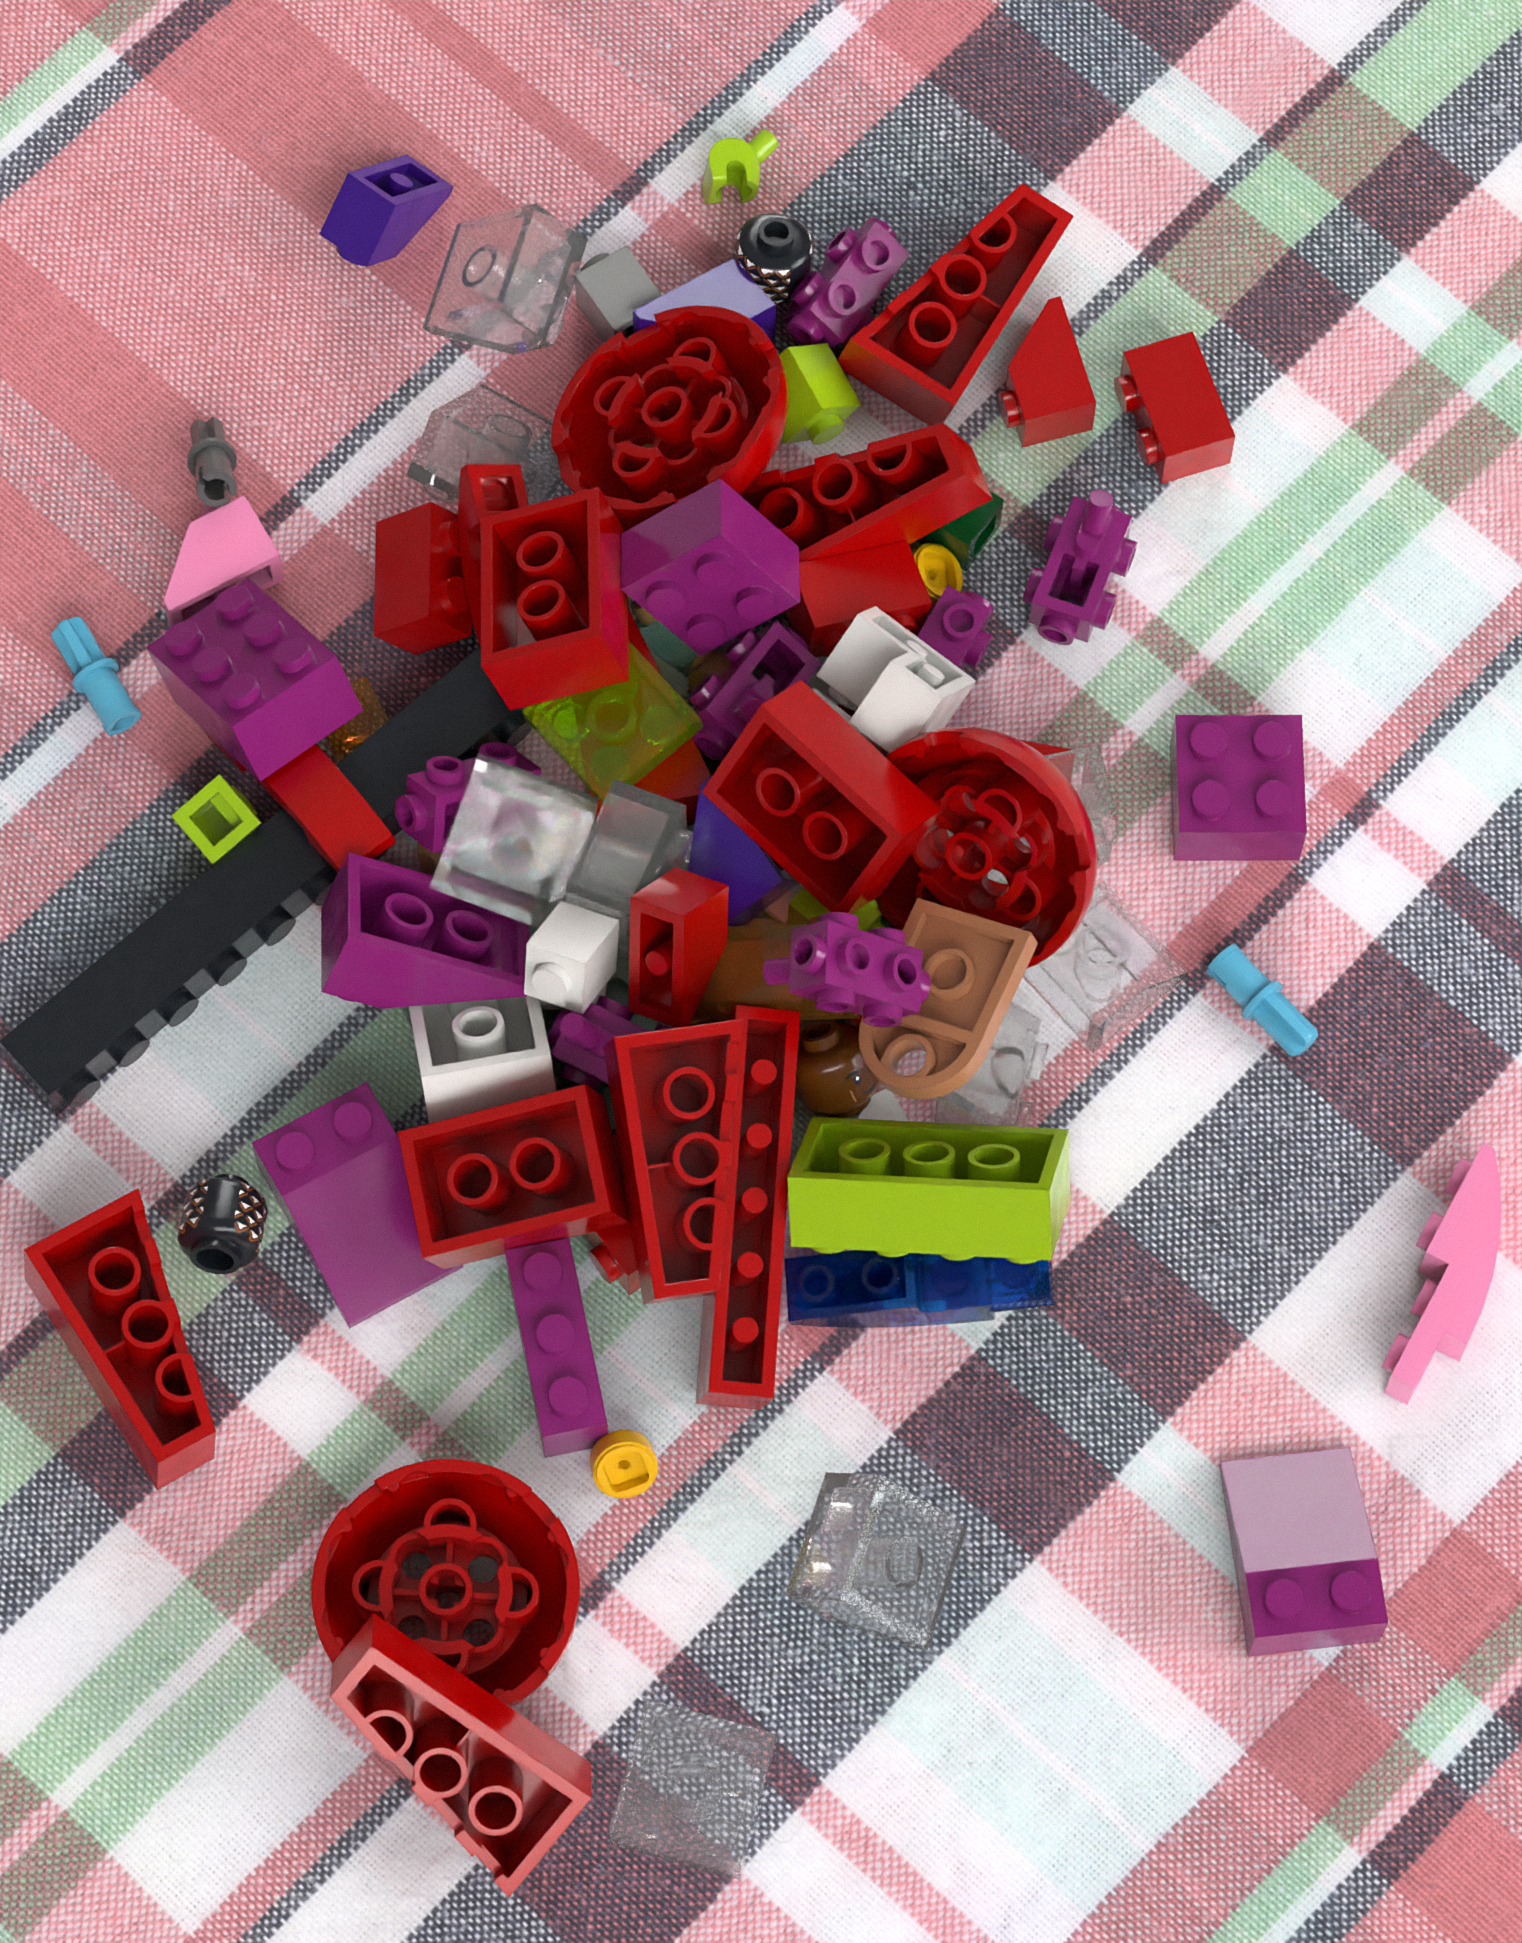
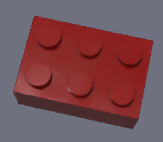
[480,487,630,711]
[702,680,942,914]
[398,1084,630,1269]

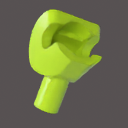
[701,129,779,204]

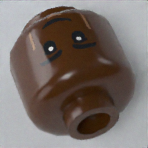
[795,1020,879,1118]

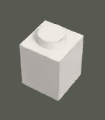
[524,901,619,1014]

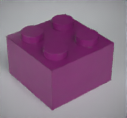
[621,478,800,656]
[1170,715,1307,861]

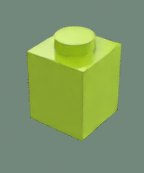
[779,343,862,445]

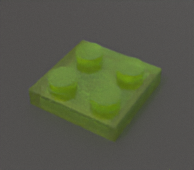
[522,641,704,808]

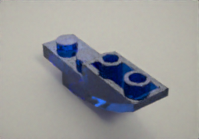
[785,1250,1055,1328]

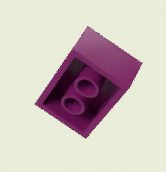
[146,578,364,782]

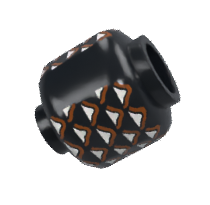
[733,213,814,304]
[177,1174,268,1274]

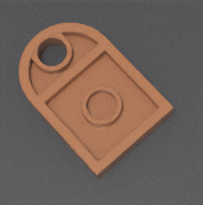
[859,898,1038,1100]

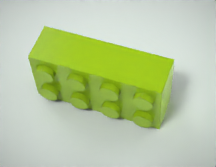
[787,1117,1071,1264]

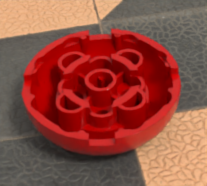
[551,305,789,527]
[875,726,1098,968]
[311,1459,580,1708]

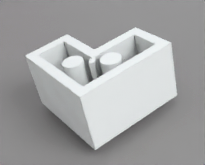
[817,606,976,757]

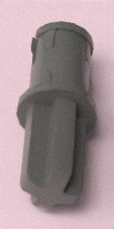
[187,417,237,507]

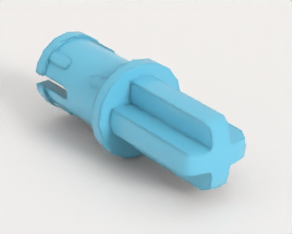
[51,616,141,735]
[1206,943,1318,1056]

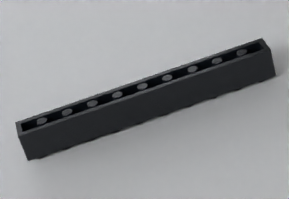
[0,646,536,1116]

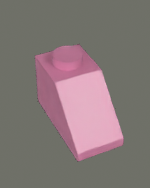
[163,495,284,627]

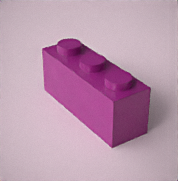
[505,1238,608,1458]

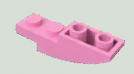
[1381,1143,1501,1405]

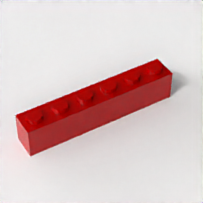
[696,1005,800,1410]

